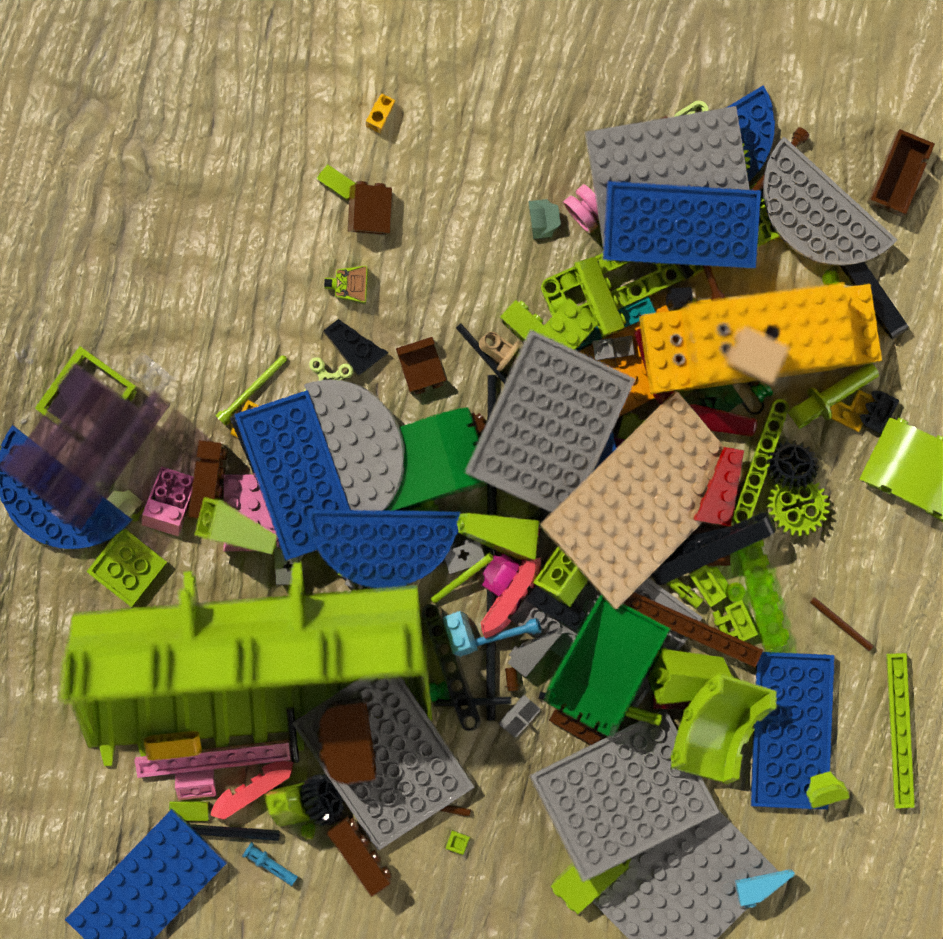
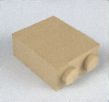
[725,327,789,385]

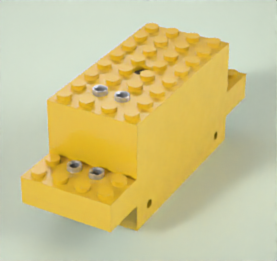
[639,283,882,394]

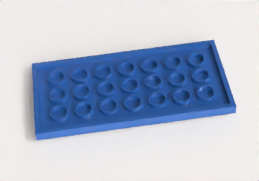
[603,181,761,268]
[234,390,350,561]
[750,652,834,810]
[65,809,227,939]

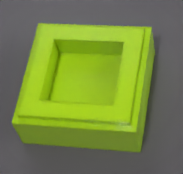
[445,830,470,855]

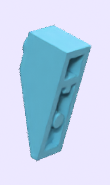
[735,869,794,908]

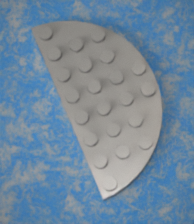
[763,137,897,266]
[304,380,405,511]

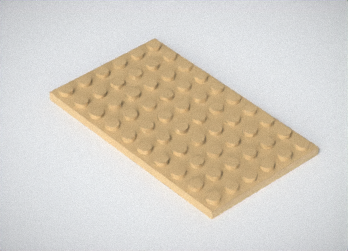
[540,391,747,609]

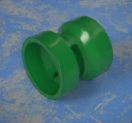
[429,681,450,702]

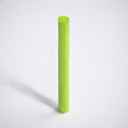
[431,553,494,604]

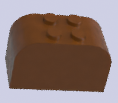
[317,697,377,784]

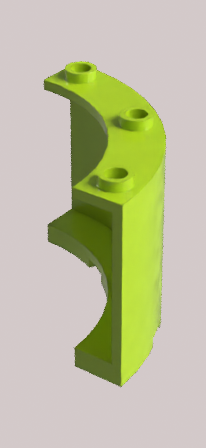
[859,417,943,522]
[671,674,776,784]

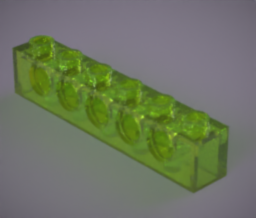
[737,540,790,650]

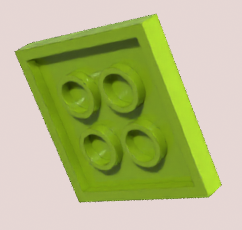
[86,528,168,607]

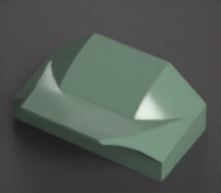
[528,199,561,240]

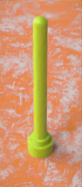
[215,355,287,426]

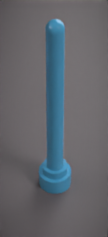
[475,618,542,646]

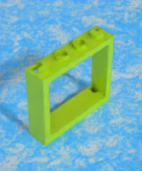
[35,346,138,449]

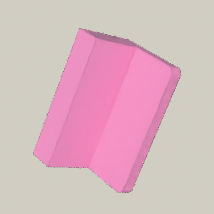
[175,769,216,800]

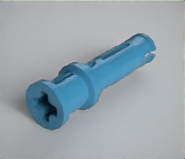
[242,842,298,886]

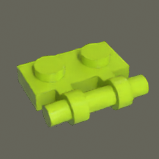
[712,599,758,641]

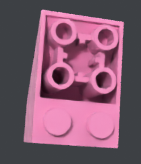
[142,467,194,536]

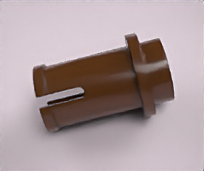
[505,667,520,691]

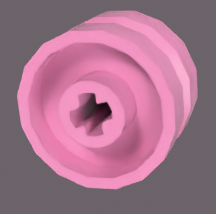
[563,184,599,234]

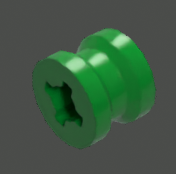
[750,381,773,403]

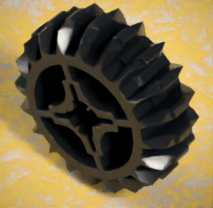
[766,440,819,491]
[300,774,345,827]

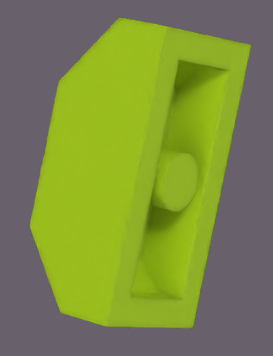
[689,565,728,607]
[806,771,849,809]

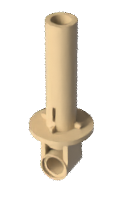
[479,332,521,372]

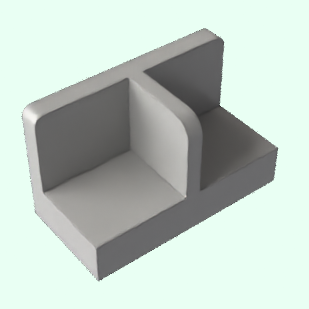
[499,694,540,738]

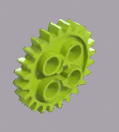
[766,474,830,537]

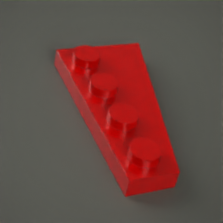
[693,447,744,526]

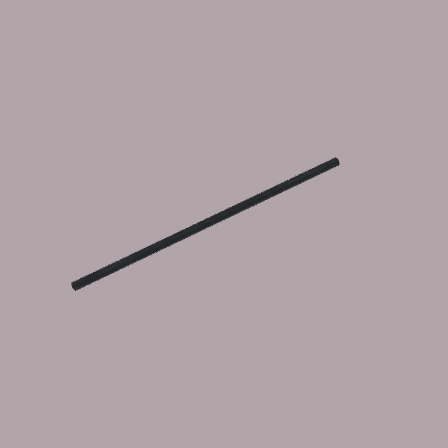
[486,375,497,721]

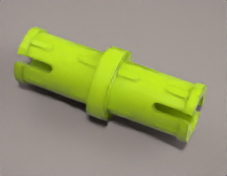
[666,578,704,609]

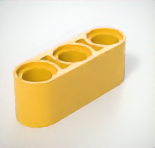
[144,731,202,761]

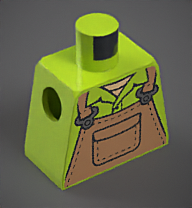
[324,266,368,304]

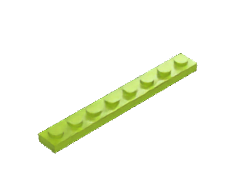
[886,653,915,809]

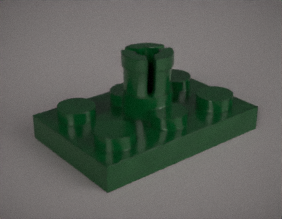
[683,384,744,412]

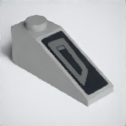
[508,627,563,677]

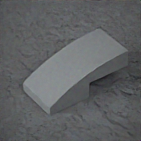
[592,336,635,361]

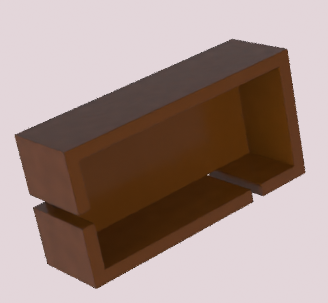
[867,129,935,217]
[188,440,228,518]
[327,816,392,897]

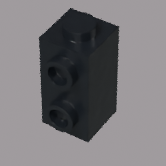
[666,287,693,311]

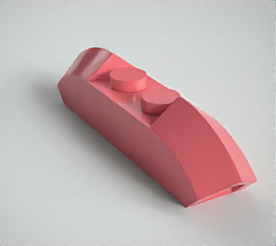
[480,557,541,638]
[211,761,293,819]

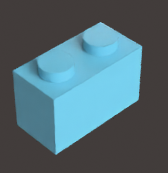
[442,611,478,657]

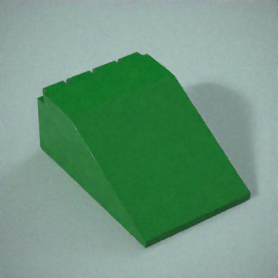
[384,407,488,511]
[544,594,670,737]

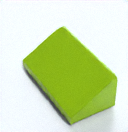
[316,164,356,201]
[169,801,209,821]

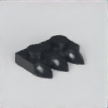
[859,391,899,434]

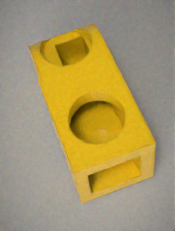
[365,94,396,134]

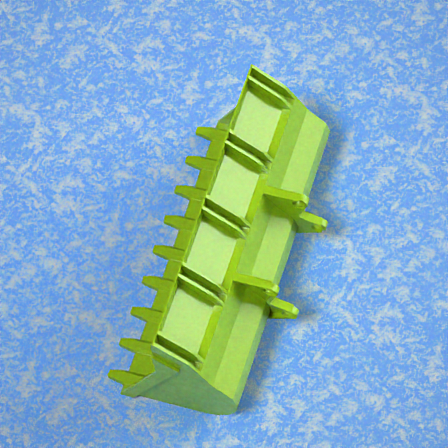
[61,562,433,766]

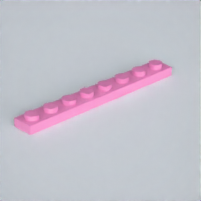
[135,740,291,778]

